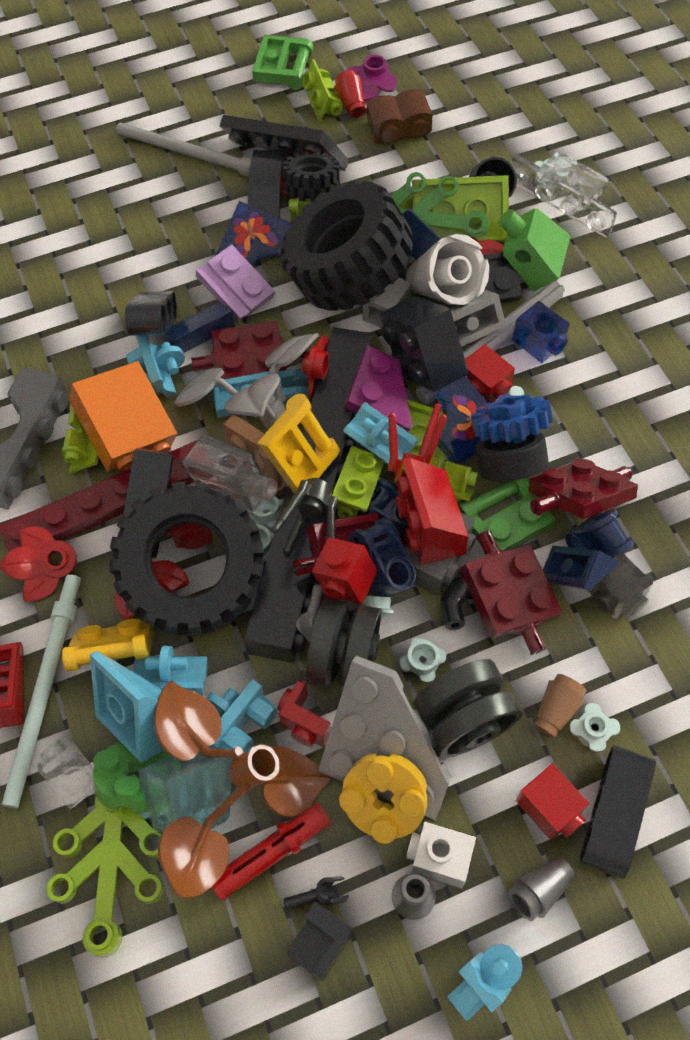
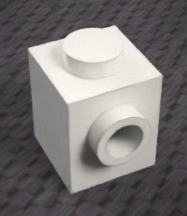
[406,822,476,889]

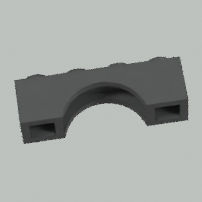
[0,367,69,510]

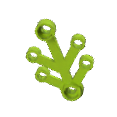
[46,797,164,957]

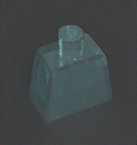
[139,745,232,835]

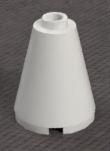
[406,234,489,306]

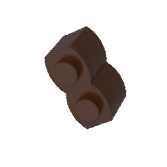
[366,89,433,144]

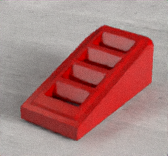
[0,642,24,728]

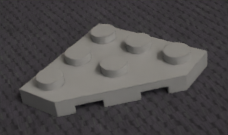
[318,656,451,820]

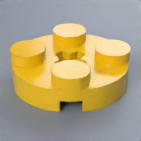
[339,753,428,844]

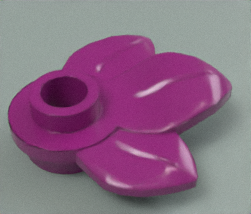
[346,55,397,102]

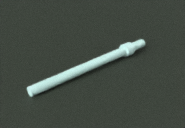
[1,575,81,809]

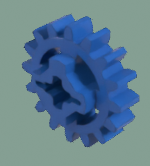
[471,394,553,444]

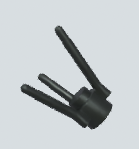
[271,478,338,555]

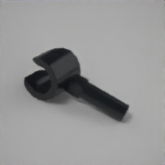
[284,876,349,909]

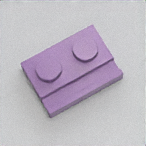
[195,244,275,323]

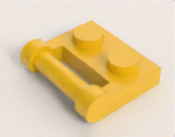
[257,394,340,493]
[62,619,154,672]

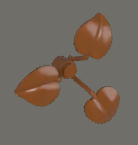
[154,681,331,899]

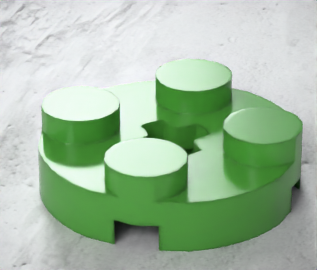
[93,742,179,813]

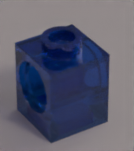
[512,301,570,363]

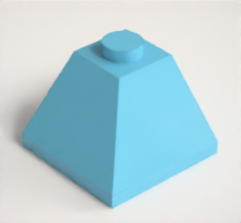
[90,651,164,763]

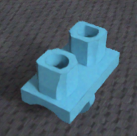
[126,335,185,399]
[343,402,418,465]
[133,646,209,696]
[206,679,278,752]
[447,944,523,1021]

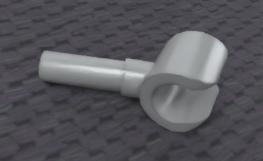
[296,585,322,641]

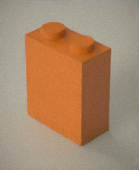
[69,361,177,473]

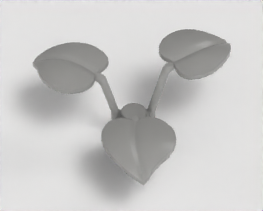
[173,333,320,431]

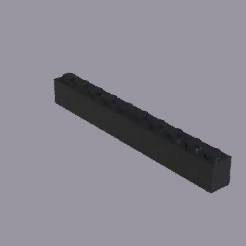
[244,327,378,663]

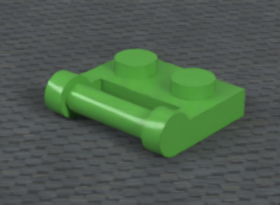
[252,35,314,90]
[458,478,556,550]

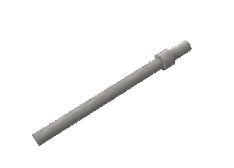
[116,123,251,177]

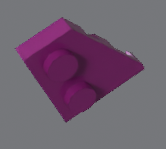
[344,345,412,432]

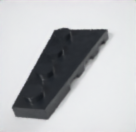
[219,115,349,171]

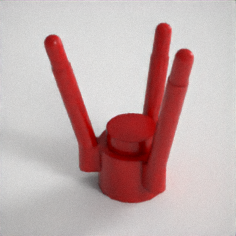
[387,403,447,482]

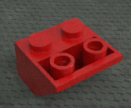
[395,458,469,565]

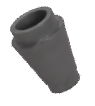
[508,857,575,921]
[391,873,436,920]

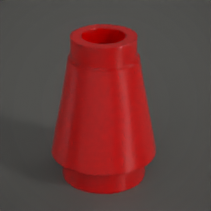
[334,70,366,118]

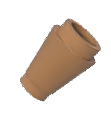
[533,674,587,738]

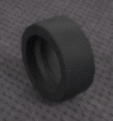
[475,432,549,482]

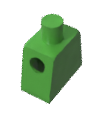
[498,209,570,292]

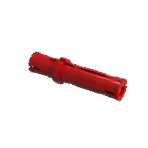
[212,801,332,902]

